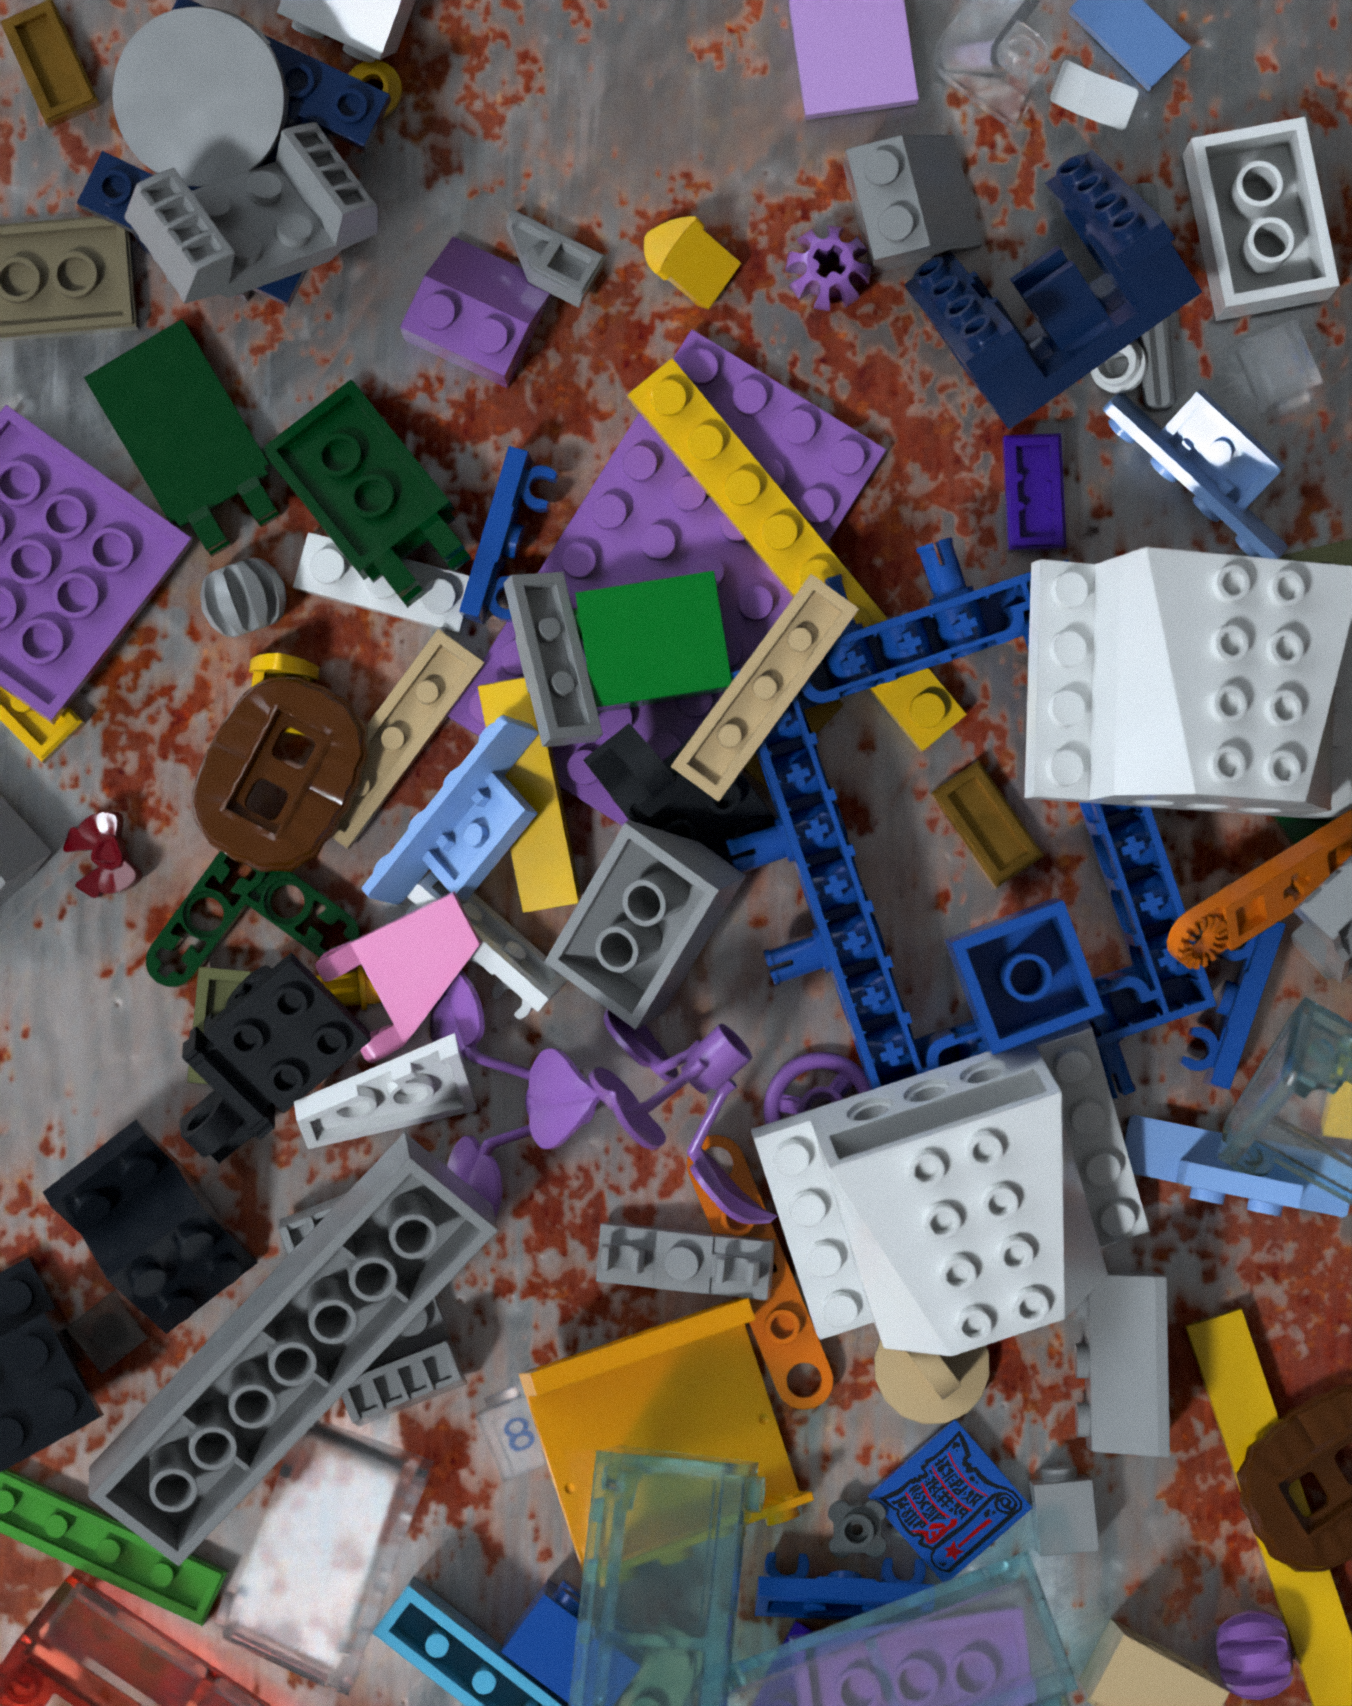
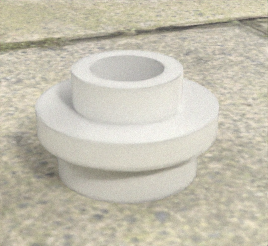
[1091,341,1147,394]

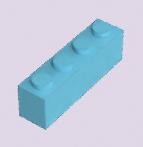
[372,1576,572,1706]

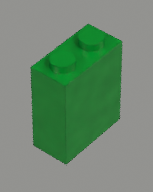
[572,571,732,713]

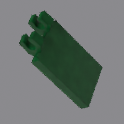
[84,319,280,557]
[261,379,471,608]

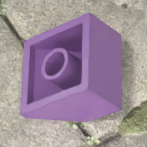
[400,236,552,389]

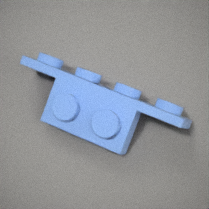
[1103,389,1288,559]
[362,715,538,905]
[1124,1115,1352,1217]

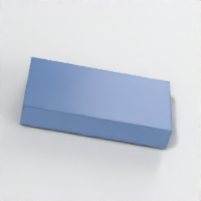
[1068,0,1191,92]

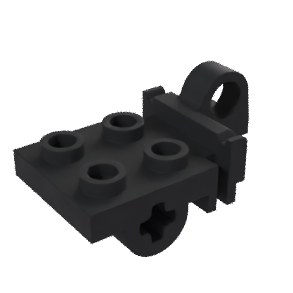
[583,723,776,867]
[179,952,371,1164]

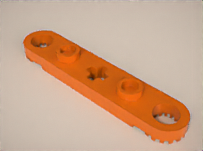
[1167,809,1352,970]
[687,1135,833,1410]

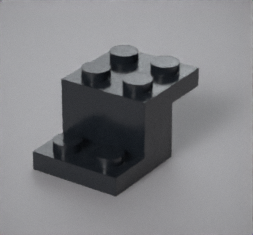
[43,1119,258,1334]
[0,1256,104,1473]

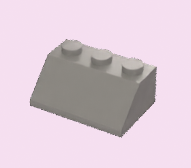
[544,820,746,1030]
[1073,1271,1170,1457]

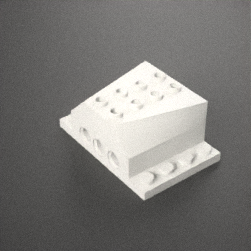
[1025,547,1352,820]
[750,1020,1150,1357]

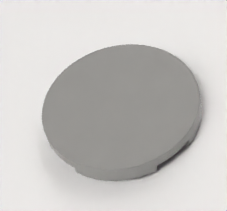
[112,6,289,187]

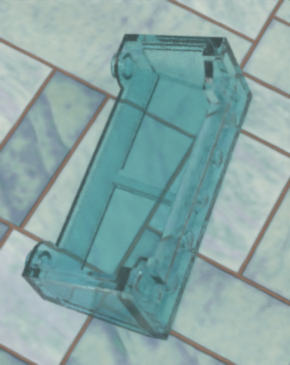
[569,1445,766,1706]

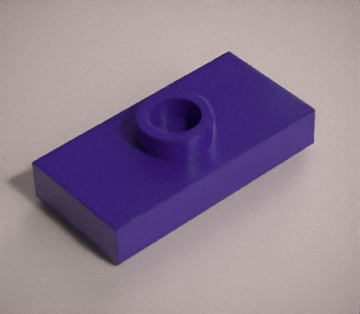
[1002,433,1067,553]

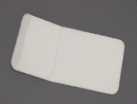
[1050,60,1139,130]

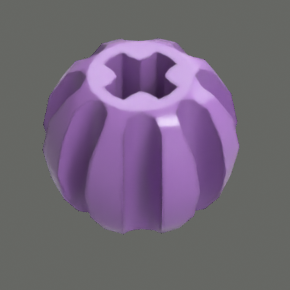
[785,225,872,311]
[1216,1610,1294,1700]

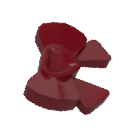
[63,812,143,898]

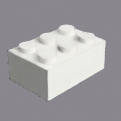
[1183,117,1340,321]

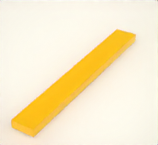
[1184,1308,1352,1706]

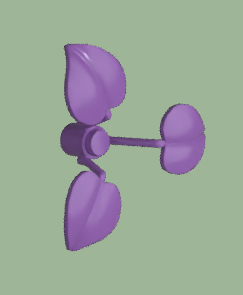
[430,969,600,1217]
[588,1009,778,1224]

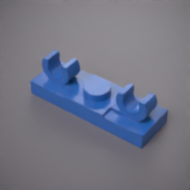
[459,446,558,625]
[1178,922,1286,1090]
[755,1552,935,1622]

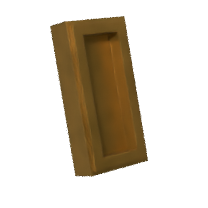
[0,0,101,129]
[930,761,1044,889]

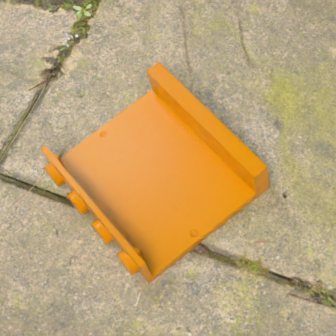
[518,1298,814,1585]

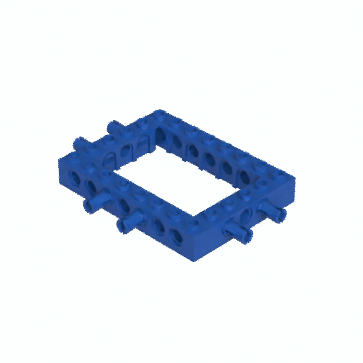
[726,537,1217,1100]

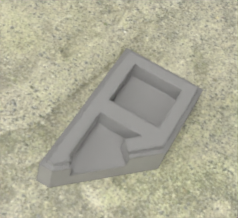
[506,209,607,308]

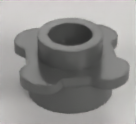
[828,1500,887,1558]

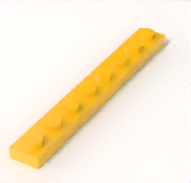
[627,358,967,752]

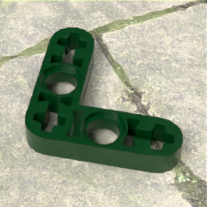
[146,851,362,988]

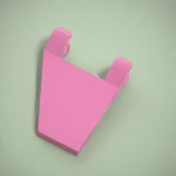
[315,891,481,1063]

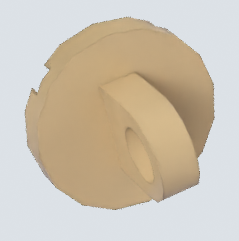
[874,1339,990,1424]

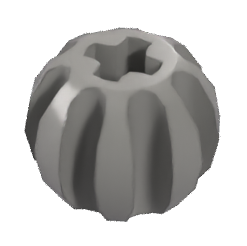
[200,557,287,638]

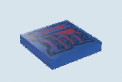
[867,1419,1032,1585]

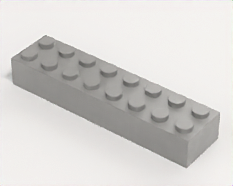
[88,1132,498,1566]

